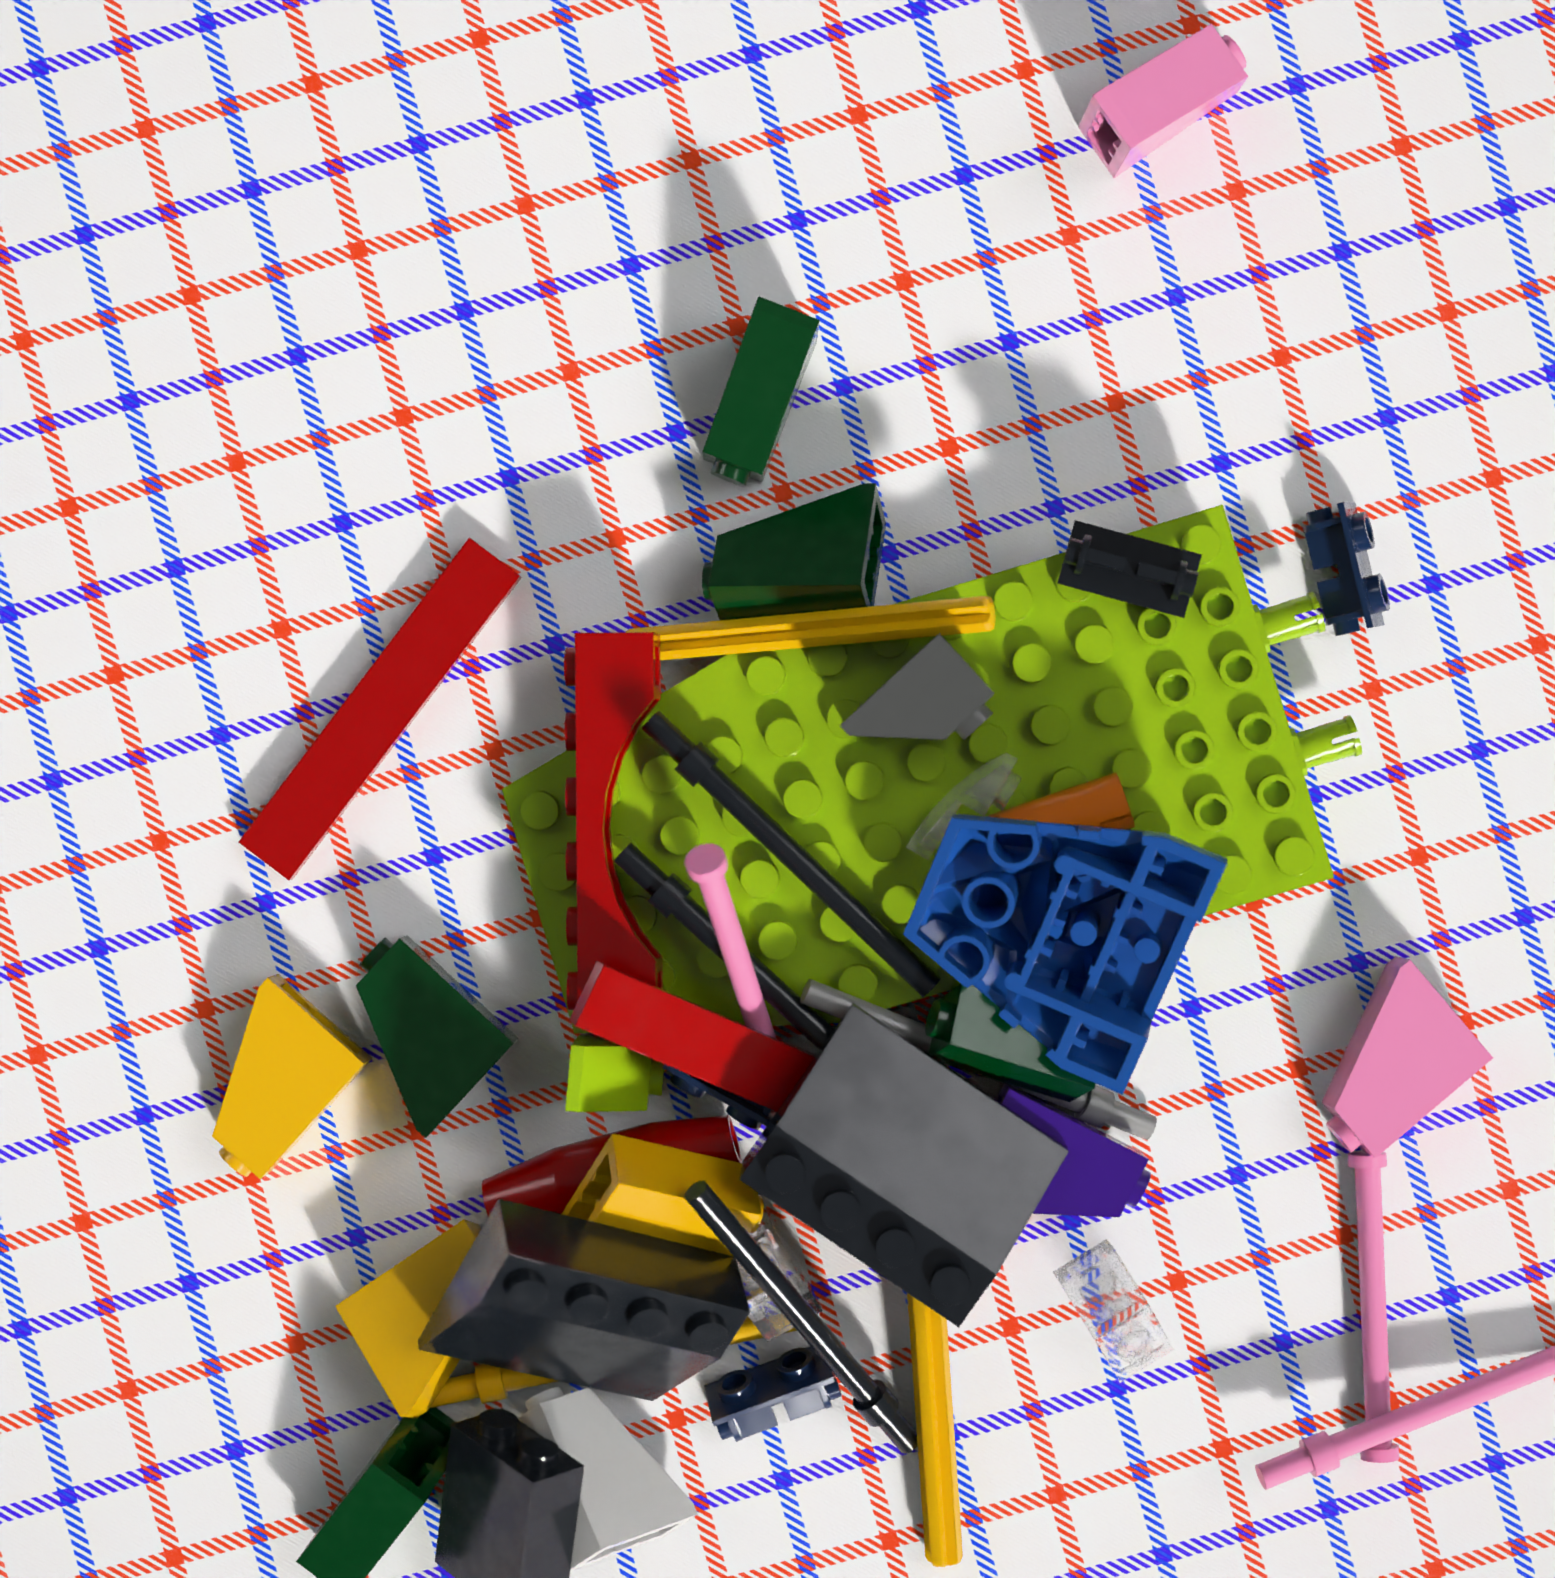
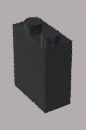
[435,1408,584,1578]

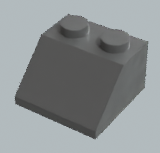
[840,634,994,740]

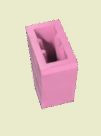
[1078,24,1248,178]
[1321,956,1493,1158]

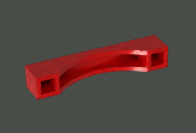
[564,632,663,1011]

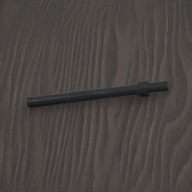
[642,711,941,997]
[614,843,835,1050]
[685,1181,918,1454]

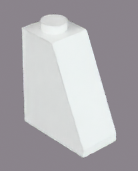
[518,1387,698,1570]

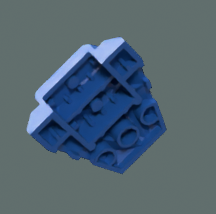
[903,814,1228,1095]

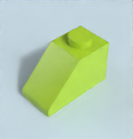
[565,1035,665,1112]

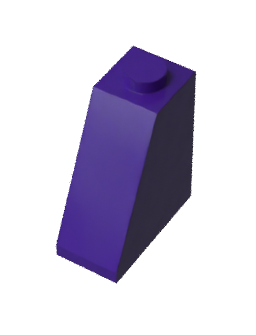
[996,1084,1151,1217]

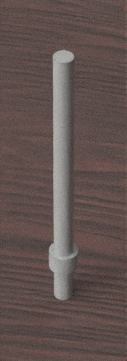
[800,979,1157,1140]

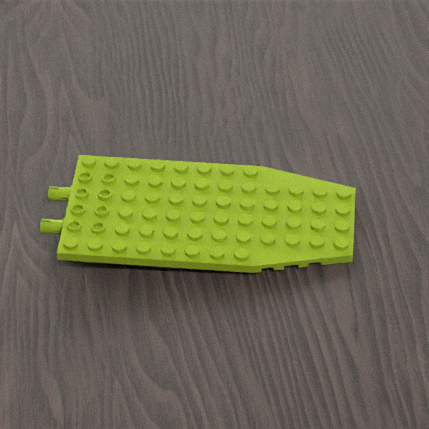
[502,504,1362,1034]

